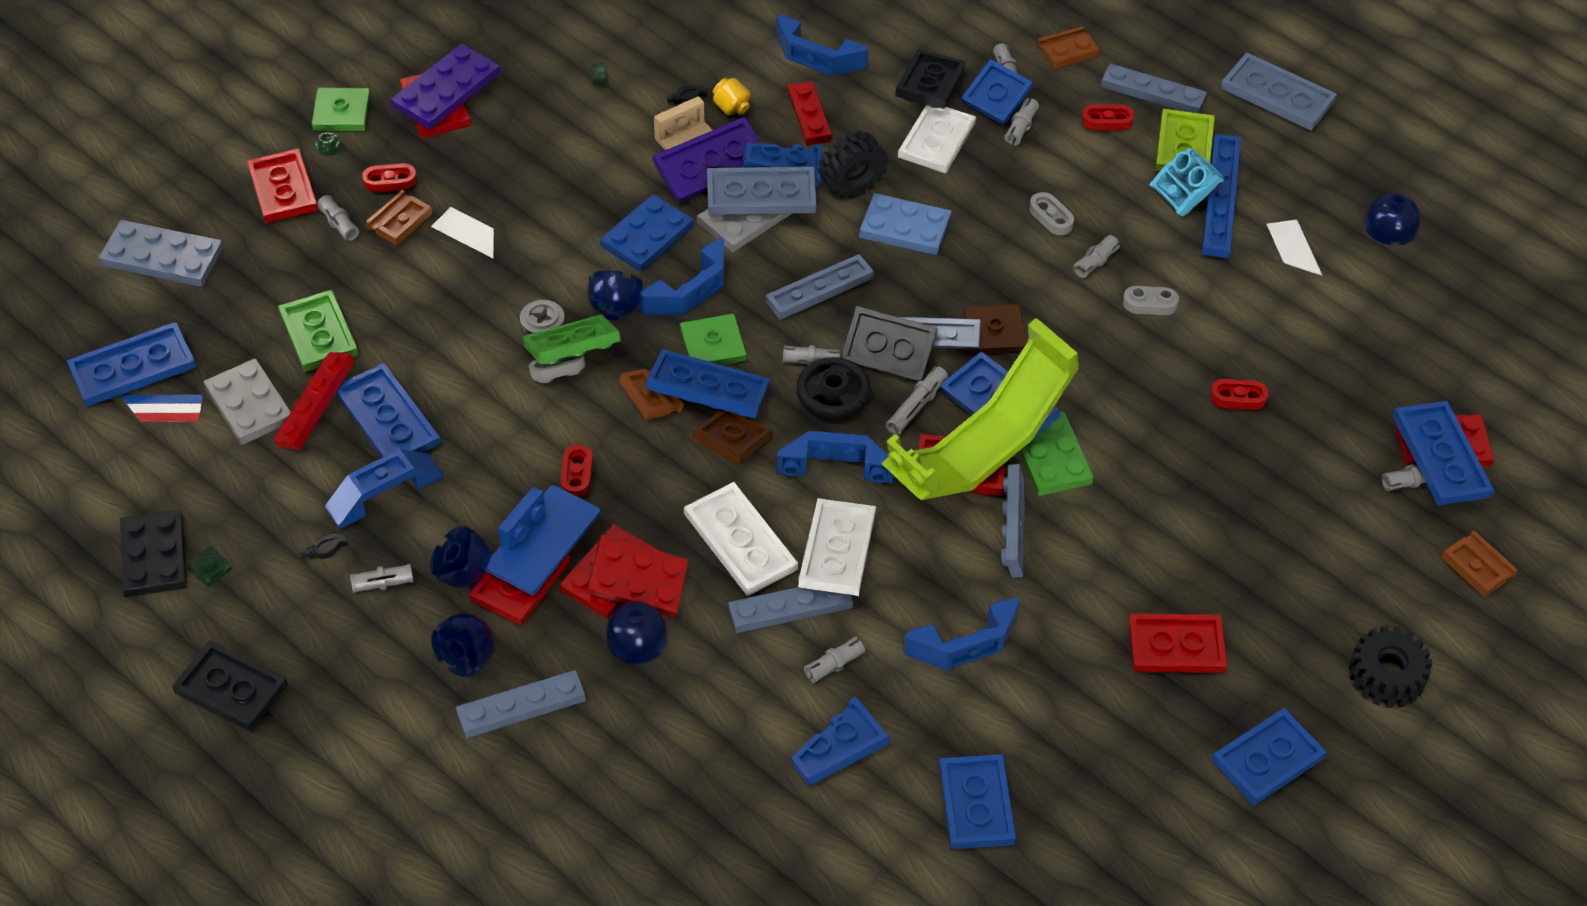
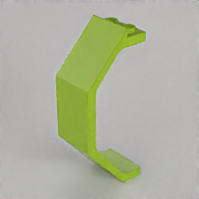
[881,318,1079,500]

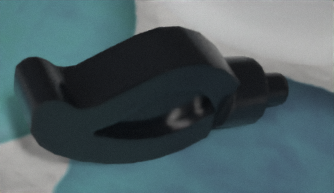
[666,85,707,104]
[300,534,348,559]

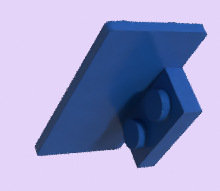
[484,485,601,595]

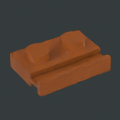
[1037,26,1100,70]
[366,190,432,246]
[619,367,684,420]
[1441,531,1518,597]

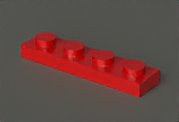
[273,352,356,450]

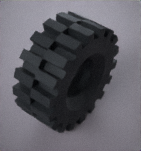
[818,130,889,199]
[1348,626,1432,708]

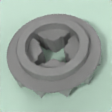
[520,300,564,334]

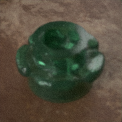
[589,63,609,87]
[314,132,341,156]

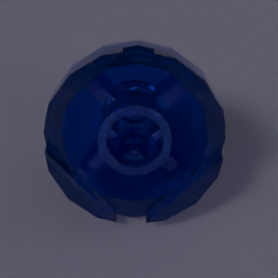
[1365,192,1420,245]
[587,270,644,320]
[430,526,490,588]
[606,601,667,664]
[431,613,495,677]

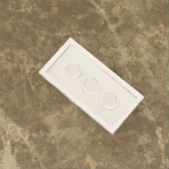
[684,482,798,597]
[798,498,876,596]

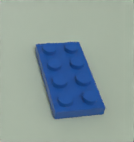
[66,322,196,407]
[646,349,770,419]
[940,352,1060,447]
[335,363,441,458]
[1392,401,1495,505]

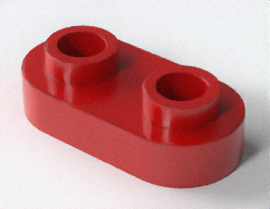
[1082,105,1134,130]
[362,163,417,192]
[1210,379,1269,410]
[561,445,593,498]

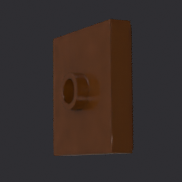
[963,304,1026,355]
[692,409,773,465]

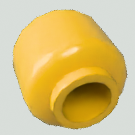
[712,78,751,117]

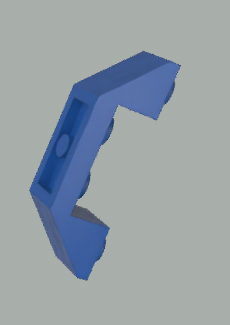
[776,14,869,76]
[640,237,724,315]
[777,431,893,483]
[325,449,444,529]
[903,597,1020,670]

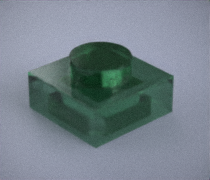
[187,546,232,587]

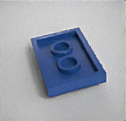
[600,194,694,272]
[1212,708,1327,806]
[939,754,1016,849]

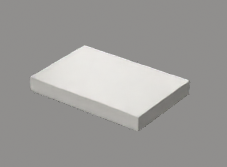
[898,105,976,173]

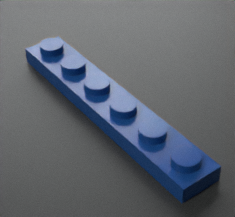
[1202,134,1241,258]

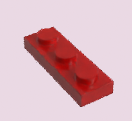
[788,81,832,146]

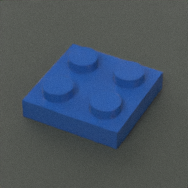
[961,59,1034,126]

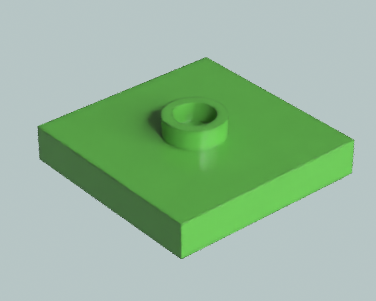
[312,88,370,131]
[680,314,747,365]

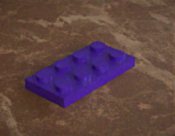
[391,43,501,130]
[652,117,760,203]

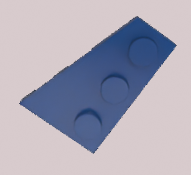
[743,143,823,187]
[791,696,889,786]

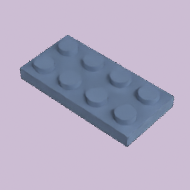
[1221,52,1337,131]
[707,167,816,215]
[98,220,224,287]

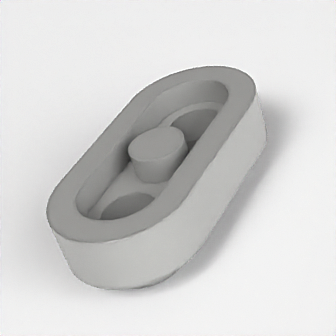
[1029,192,1074,235]
[1123,286,1179,315]
[529,355,586,383]

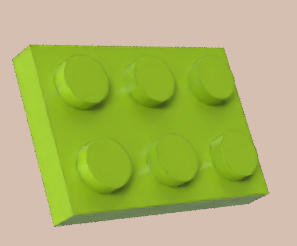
[1155,109,1215,171]

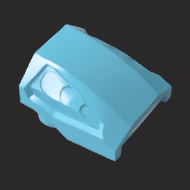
[1149,147,1225,217]

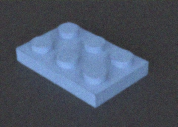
[859,193,951,255]

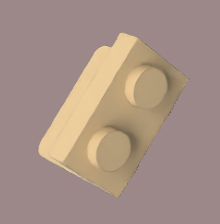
[654,96,712,150]

